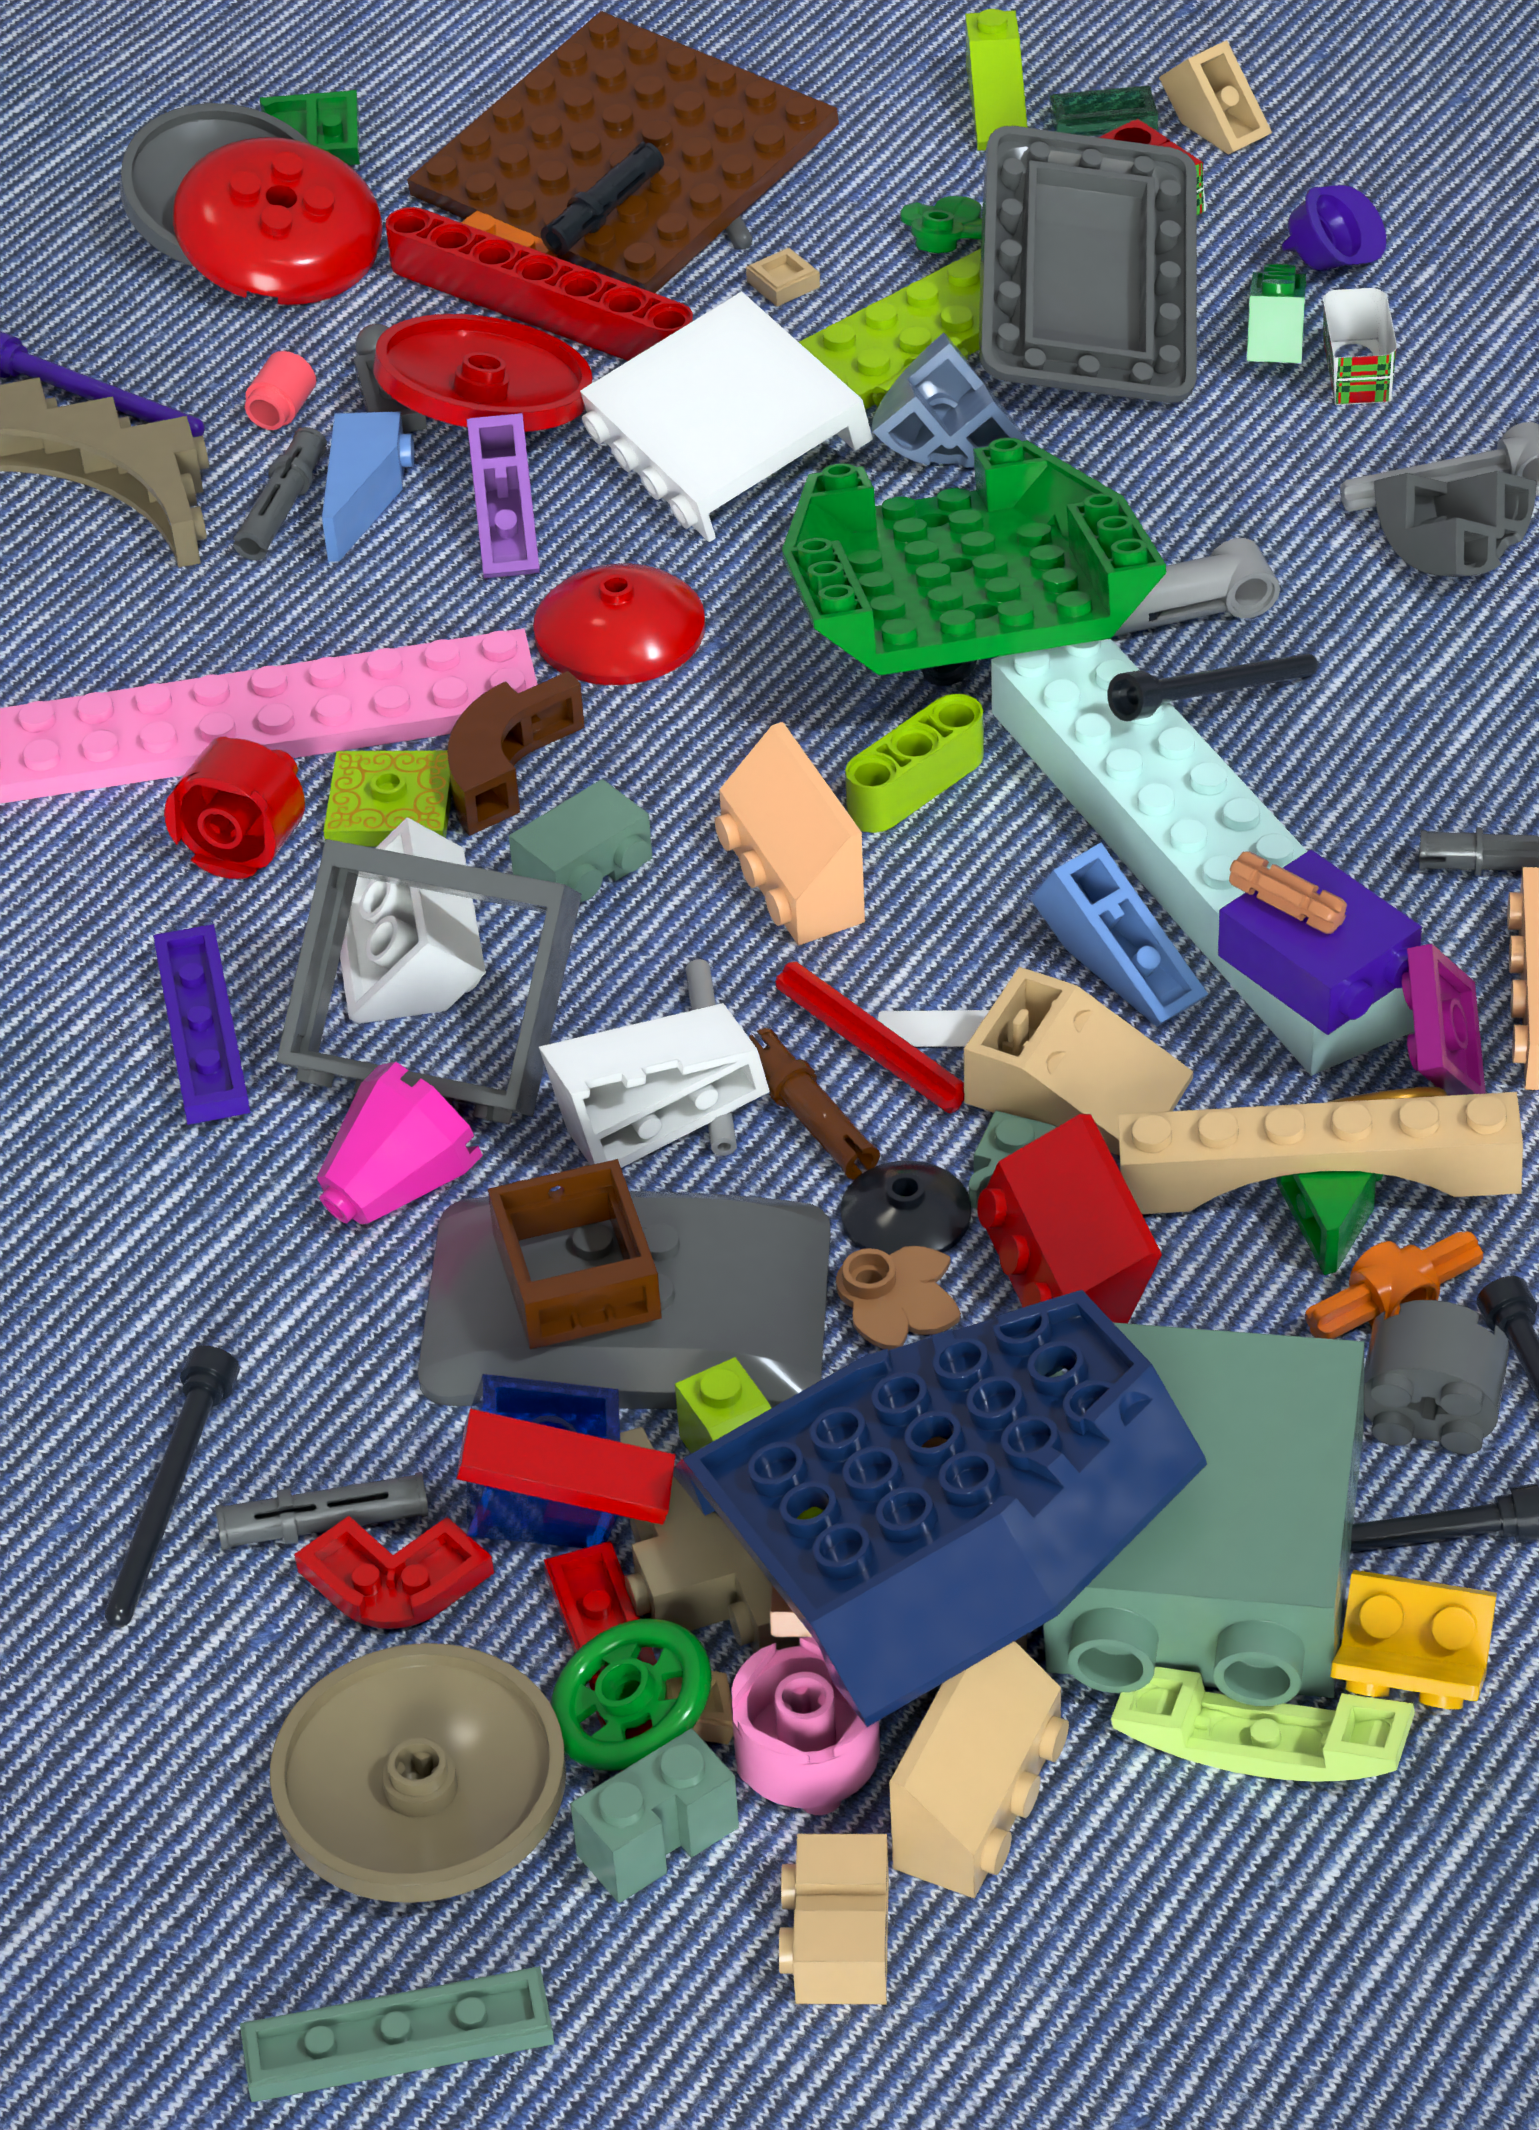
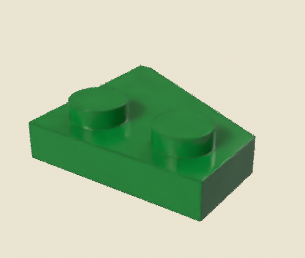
[260,90,360,165]

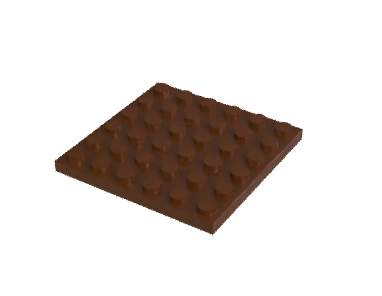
[407,11,839,293]

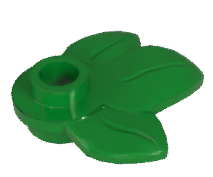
[900,196,982,253]

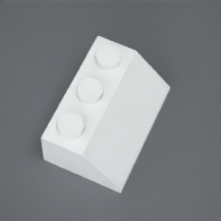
[340,817,486,1024]

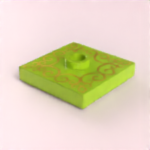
[323,750,452,847]

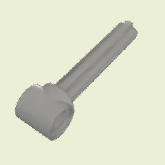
[1340,422,1539,512]

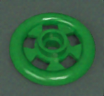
[550,1619,712,1771]

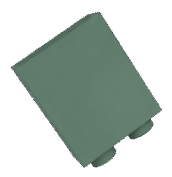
[1043,1322,1365,1706]

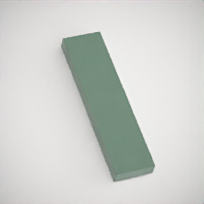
[240,1966,554,2102]

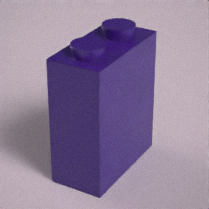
[1218,849,1422,1035]

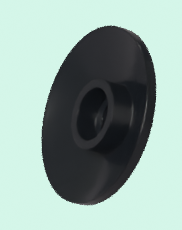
[841,1161,971,1255]

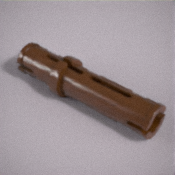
[749,1028,880,1180]

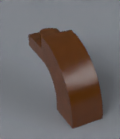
[447,671,585,836]

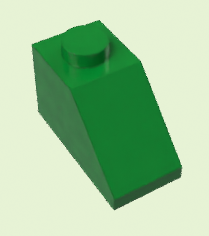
[1276,1171,1383,1275]

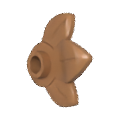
[836,1246,961,1350]

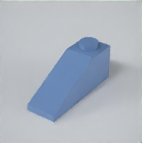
[322,412,414,562]
[1031,843,1208,1027]

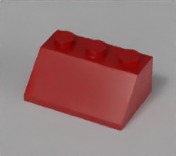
[977,1114,1162,1324]

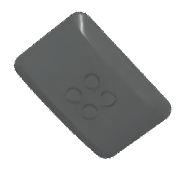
[979,126,1197,403]
[418,1191,831,1409]

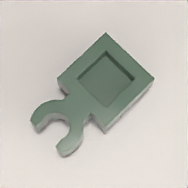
[969,1110,1057,1209]

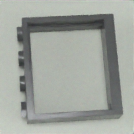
[276,839,582,1124]

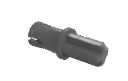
[1419,827,1539,876]

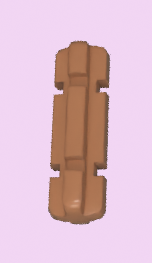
[1229,851,1347,934]

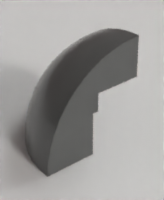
[1374,471,1537,577]

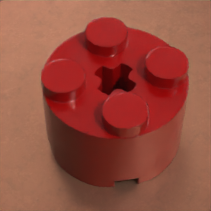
[164,736,305,879]

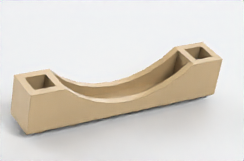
[1118,1092,1523,1214]

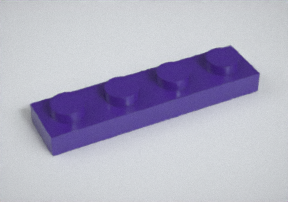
[153,924,251,1125]

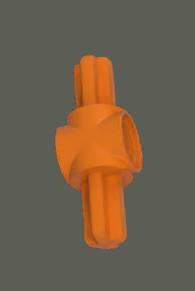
[1305,1231,1483,1339]

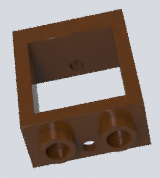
[488,1159,662,1350]

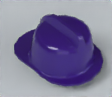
[1281,185,1387,271]

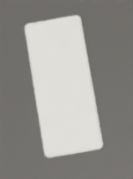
[878,1010,989,1047]

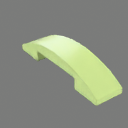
[1111,1666,1415,1781]

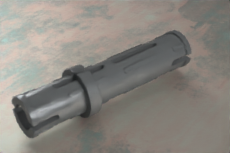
[233,427,327,561]
[215,1472,428,1550]

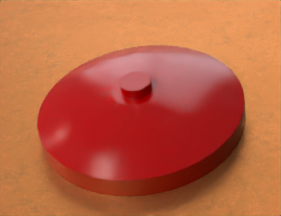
[373,314,593,432]

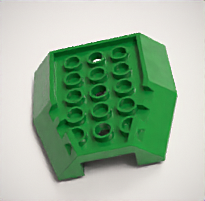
[782,438,1166,676]

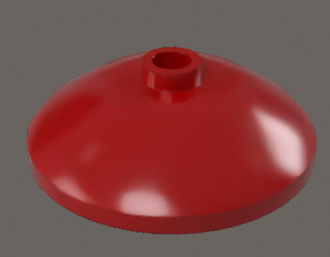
[533,563,705,685]

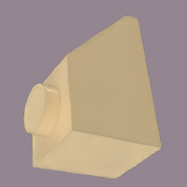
[1159,40,1272,155]

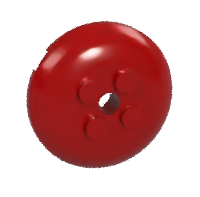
[173,137,382,305]

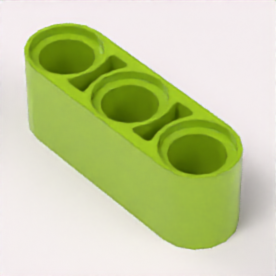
[845,694,984,833]

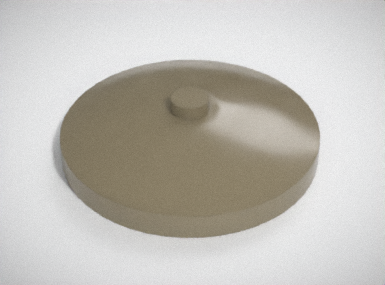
[270,1643,566,1903]

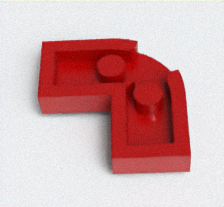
[294,1516,494,1629]

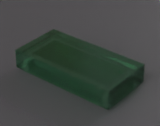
[1050,85,1158,136]

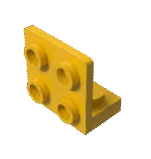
[1330,1570,1497,1709]

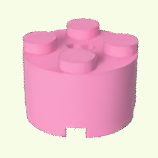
[731,1637,880,1815]

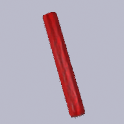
[775,961,964,1113]

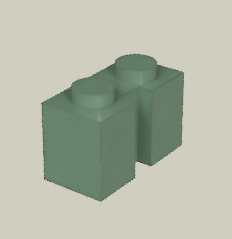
[508,779,653,903]
[570,1728,739,1904]

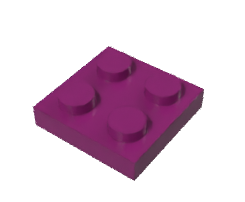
[1402,943,1486,1096]

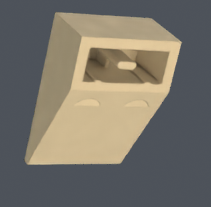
[964,967,1193,1156]

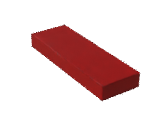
[456,1409,675,1525]

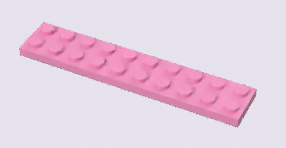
[0,628,537,804]

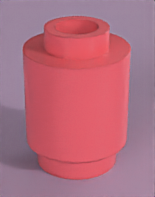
[245,351,316,430]

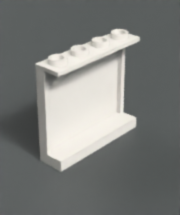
[580,291,873,542]

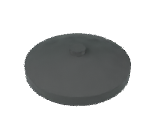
[120,103,310,267]

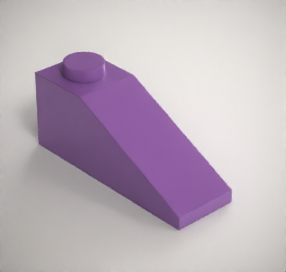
[467,413,540,579]

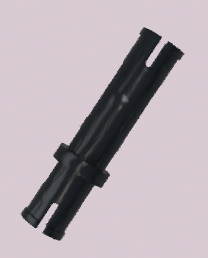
[540,142,664,256]

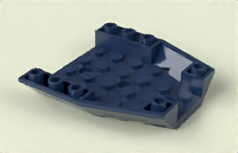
[673,1289,1207,1727]

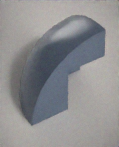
[872,333,1026,468]

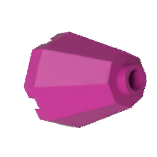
[316,1062,483,1224]

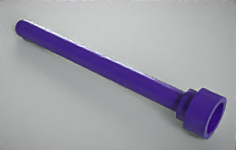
[0,331,205,437]

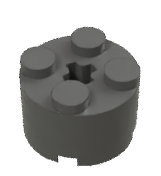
[1364,1300,1510,1455]

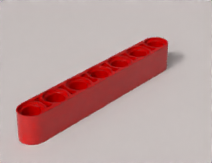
[386,207,693,361]

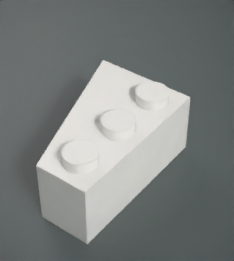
[539,1003,770,1168]

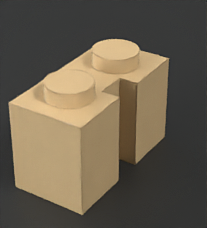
[779,1834,889,2005]

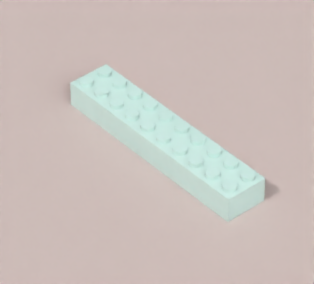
[991,639,1415,1076]

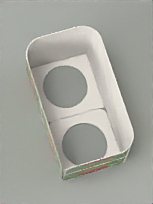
[1323,288,1397,405]

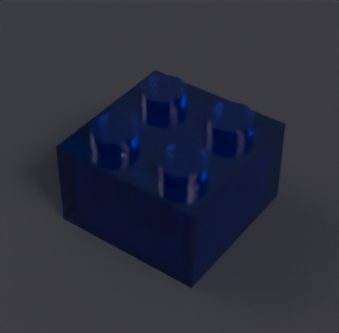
[466,1374,620,1548]

